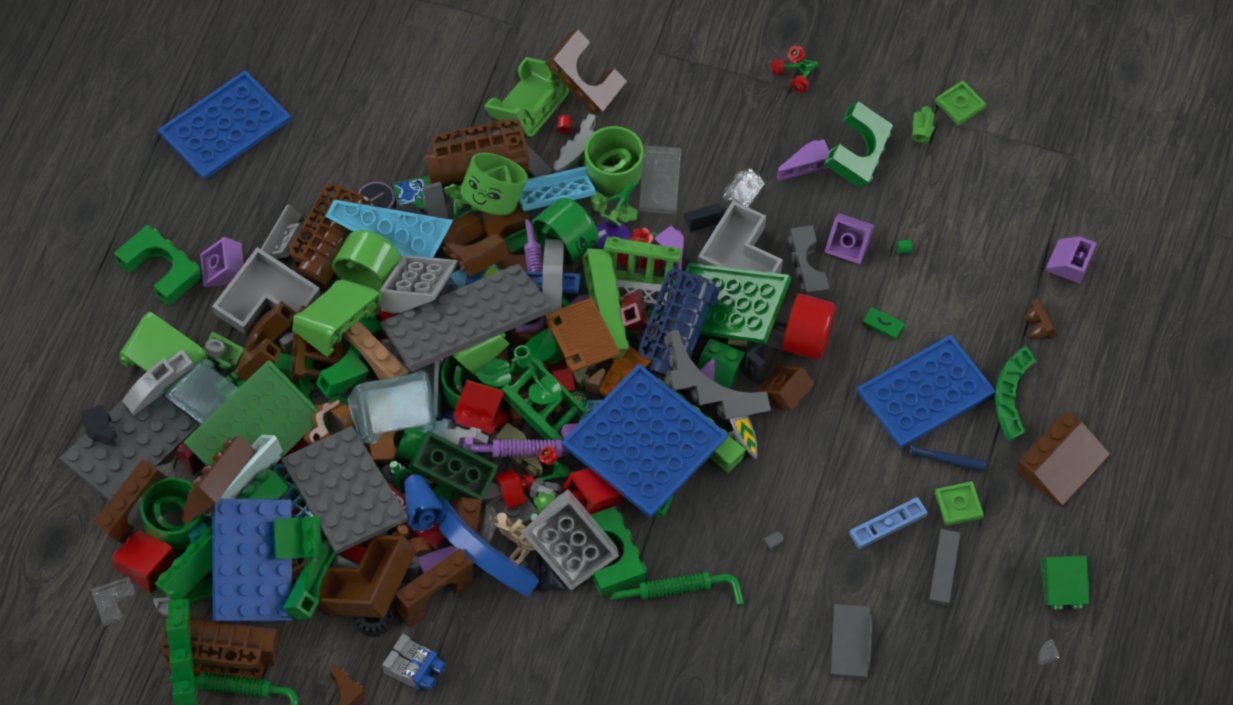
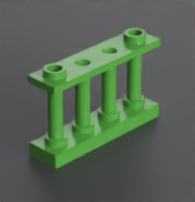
[604,237,682,288]

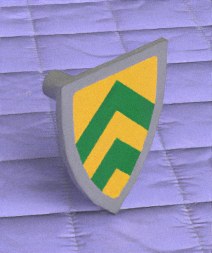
[728,415,757,459]

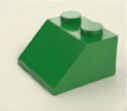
[697,338,745,389]

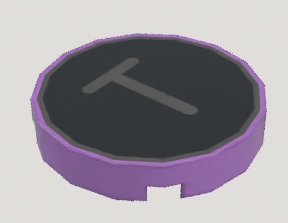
[359,182,395,209]

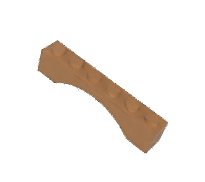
[342,321,408,394]

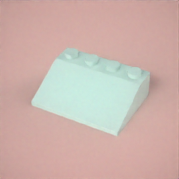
[220,434,283,499]

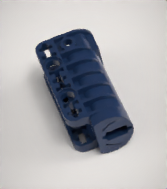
[639,269,721,379]

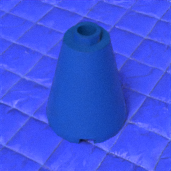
[404,475,446,531]

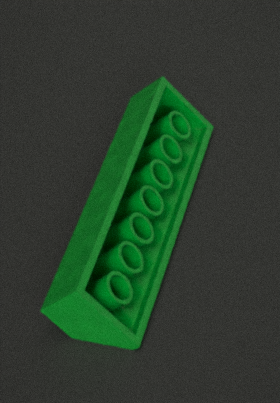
[155,467,289,600]

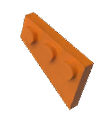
[600,346,652,397]

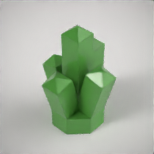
[912,106,935,143]

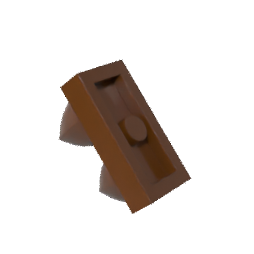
[1024,298,1058,339]

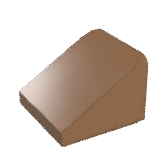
[585,368,605,394]

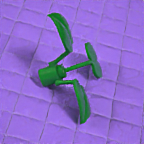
[476,328,561,405]

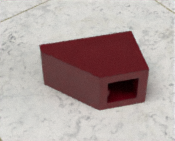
[620,290,649,332]

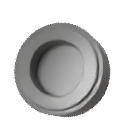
[205,339,225,357]

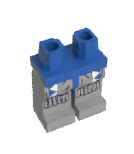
[382,634,445,691]

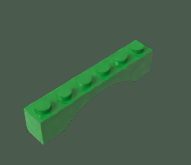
[282,532,336,620]

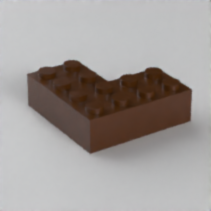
[317,535,417,618]

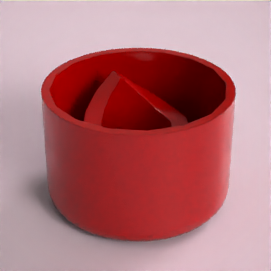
[782,293,836,360]

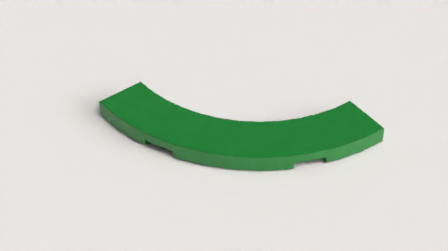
[995,346,1037,441]

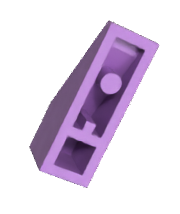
[777,139,829,181]

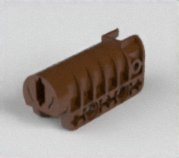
[425,119,531,186]
[290,183,371,292]
[161,614,279,680]

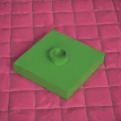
[935,80,987,126]
[934,481,984,526]

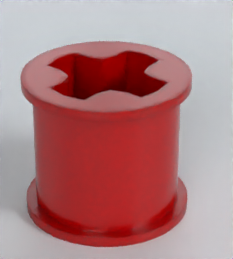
[557,115,572,134]

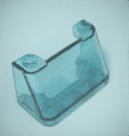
[165,358,239,424]
[348,372,437,444]

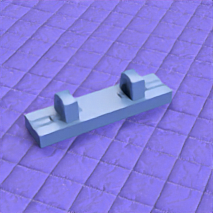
[849,497,928,549]

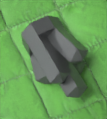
[529,479,561,499]

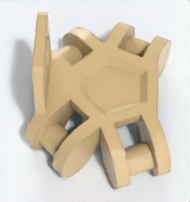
[494,513,536,564]

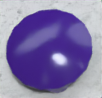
[596,221,630,249]

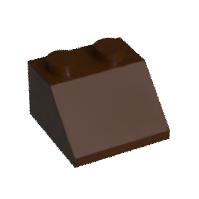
[756,366,814,410]
[439,497,482,542]

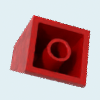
[559,468,625,515]
[112,530,175,593]

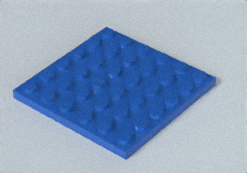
[562,364,728,518]

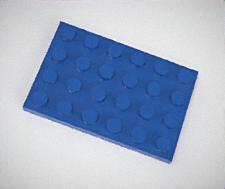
[158,70,291,180]
[856,335,996,449]
[212,499,292,621]

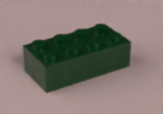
[407,431,498,501]

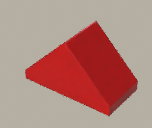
[494,469,526,509]

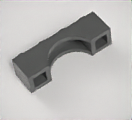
[787,225,829,299]

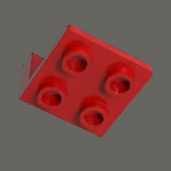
[453,380,503,434]

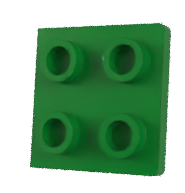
[274,516,323,559]

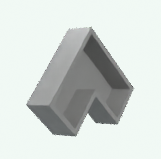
[697,201,783,274]
[212,247,320,334]

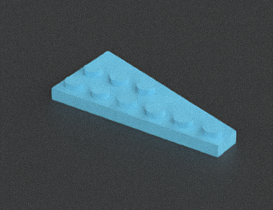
[325,200,453,258]

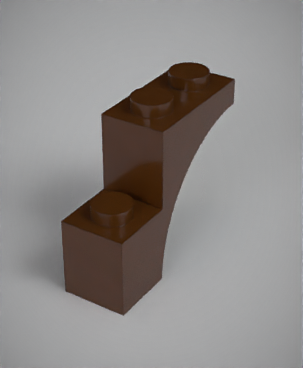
[329,665,365,705]

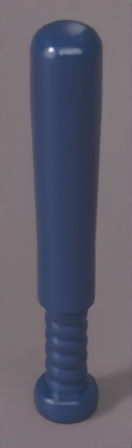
[909,444,987,472]

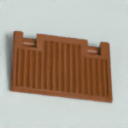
[544,297,621,373]

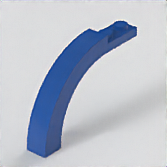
[438,496,539,597]

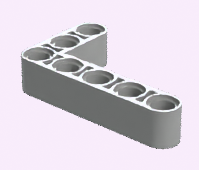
[542,239,564,317]

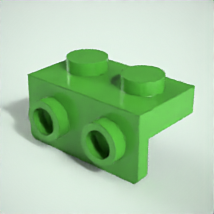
[202,331,244,370]

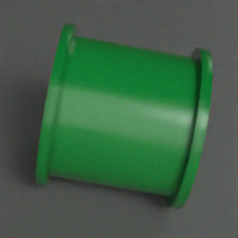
[897,239,912,255]

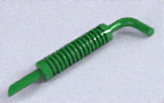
[610,572,744,606]
[167,672,299,705]

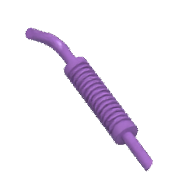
[515,219,546,333]
[464,437,569,457]

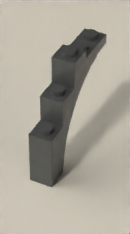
[665,330,771,420]

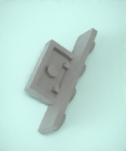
[261,204,302,259]

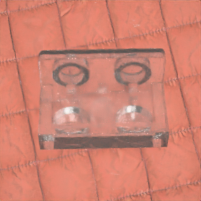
[722,168,765,207]

